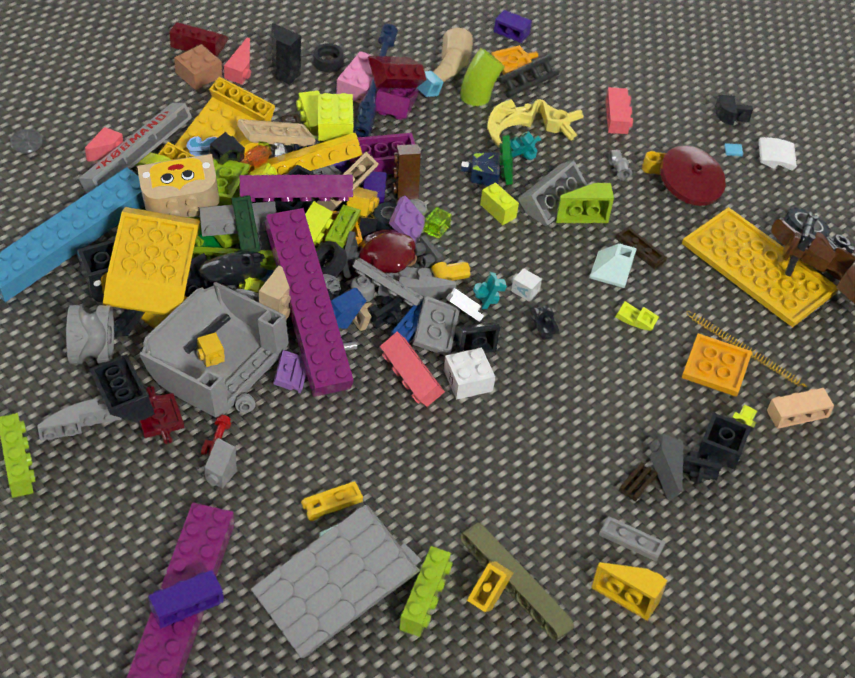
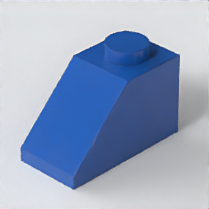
[331,288,367,329]

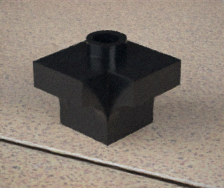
[210,132,245,165]

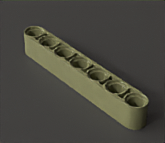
[460,523,574,641]

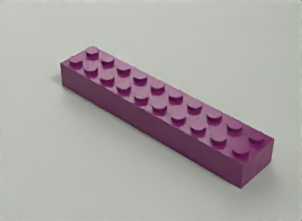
[265,208,354,397]
[127,503,234,678]

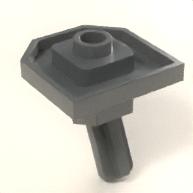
[316,231,360,278]

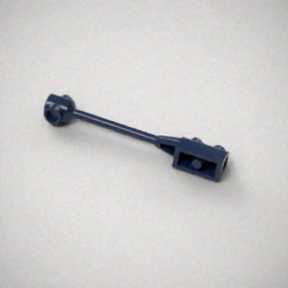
[353,24,398,138]

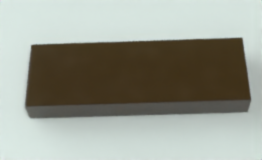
[615,227,667,269]

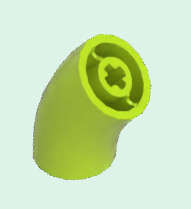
[460,48,505,106]

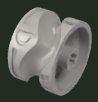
[66,305,114,364]

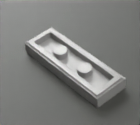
[599,516,666,562]

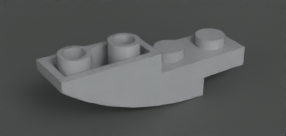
[37,398,121,441]

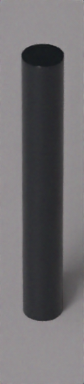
[184,314,231,354]

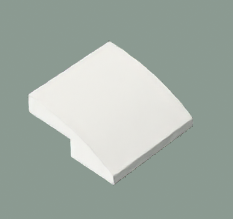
[759,137,797,171]

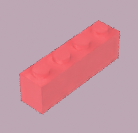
[380,331,445,407]

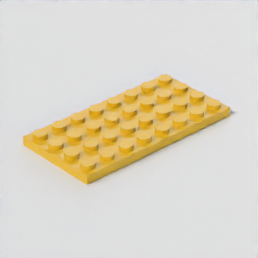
[682,207,838,328]

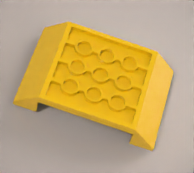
[159,77,275,161]
[103,207,201,316]

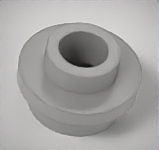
[235,394,255,413]

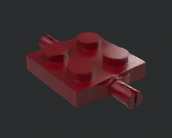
[139,386,184,444]

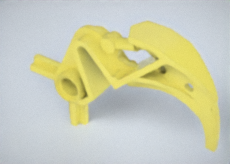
[487,99,584,147]

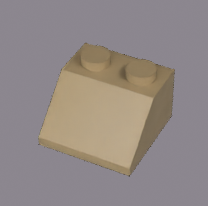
[259,266,291,319]

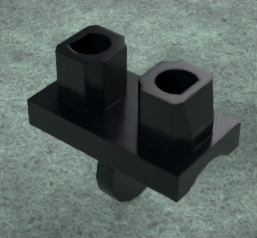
[369,296,402,329]
[530,305,559,340]
[683,450,722,484]

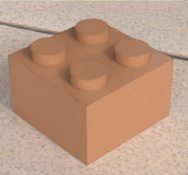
[174,44,222,90]

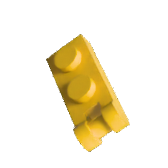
[301,481,363,521]

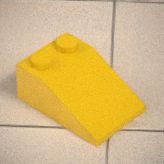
[591,562,668,621]

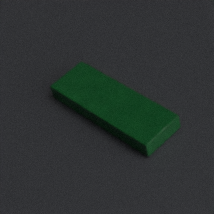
[232,195,261,252]

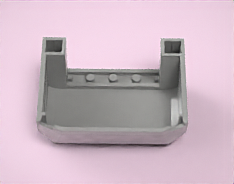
[140,282,289,417]

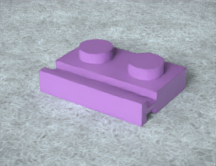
[273,350,306,393]

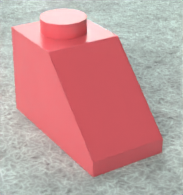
[85,127,123,162]

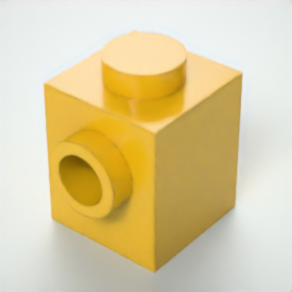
[197,332,225,367]

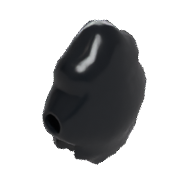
[199,250,267,286]

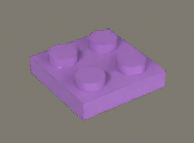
[389,196,427,244]

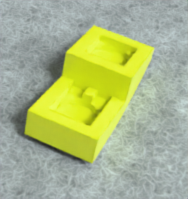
[615,301,659,331]

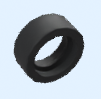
[313,43,344,73]
[316,241,347,277]

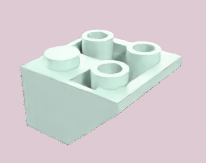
[589,244,636,288]

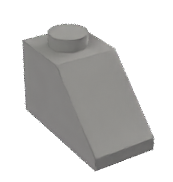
[205,438,237,489]

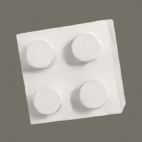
[444,348,495,400]

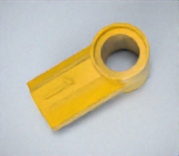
[431,261,471,281]

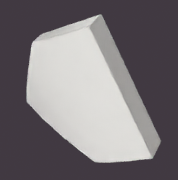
[446,288,484,322]

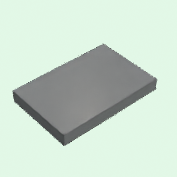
[412,296,460,356]

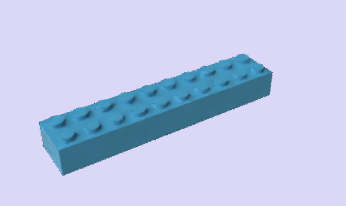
[0,167,145,302]

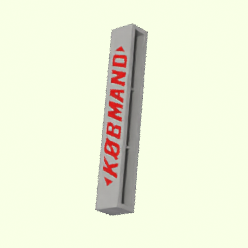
[78,103,192,193]

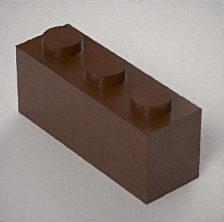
[393,144,421,200]

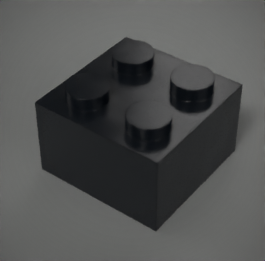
[698,413,751,470]

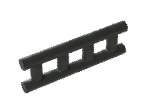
[498,54,560,98]

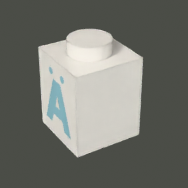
[511,268,542,302]

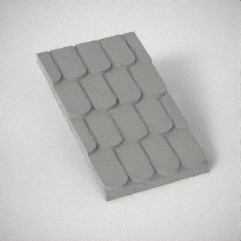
[251,505,420,658]

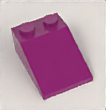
[376,88,419,120]

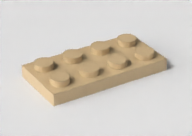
[237,119,316,146]

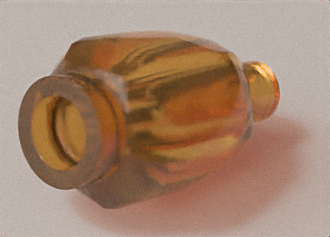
[240,145,272,166]

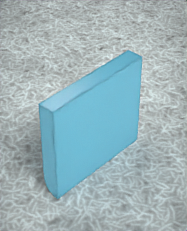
[725,143,743,156]

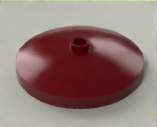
[660,146,726,206]

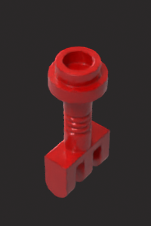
[201,415,231,456]

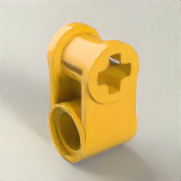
[642,151,666,174]

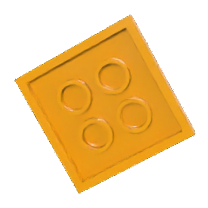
[682,333,752,397]

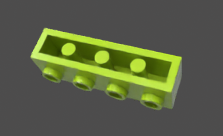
[0,413,36,498]
[399,546,453,637]

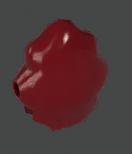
[359,230,416,274]

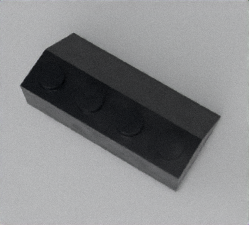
[89,354,155,422]

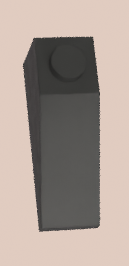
[650,434,683,501]

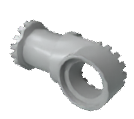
[609,150,632,181]

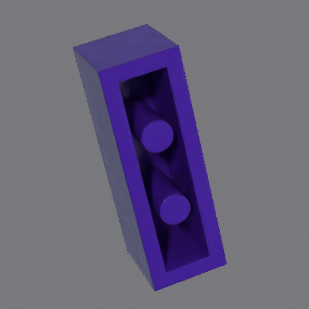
[149,570,224,629]

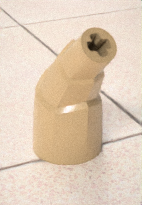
[433,28,473,82]

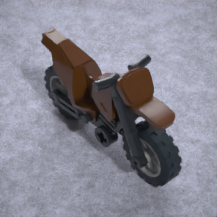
[771,208,855,304]

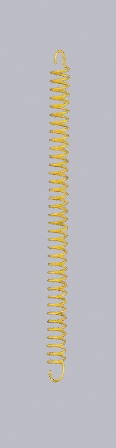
[686,311,807,387]

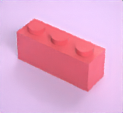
[606,87,633,134]

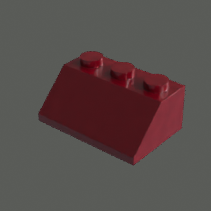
[169,22,228,57]
[368,56,427,89]

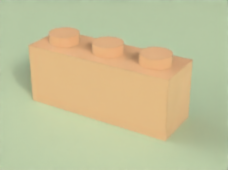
[767,388,834,429]

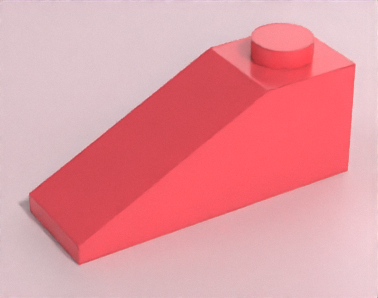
[224,38,251,84]

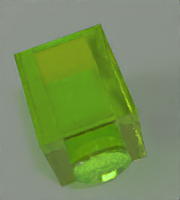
[424,207,452,239]

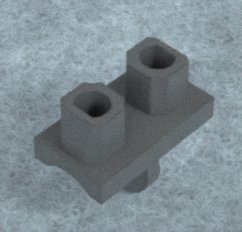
[414,236,444,268]

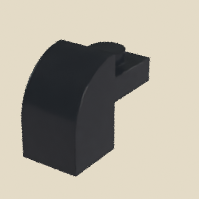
[715,94,753,126]

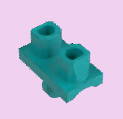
[510,131,541,160]
[473,272,507,309]

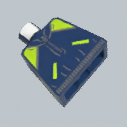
[461,152,501,186]

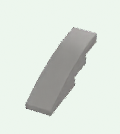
[378,274,457,299]

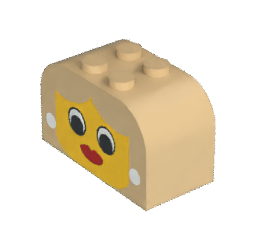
[137,154,219,217]

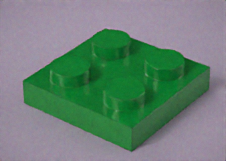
[500,135,513,185]

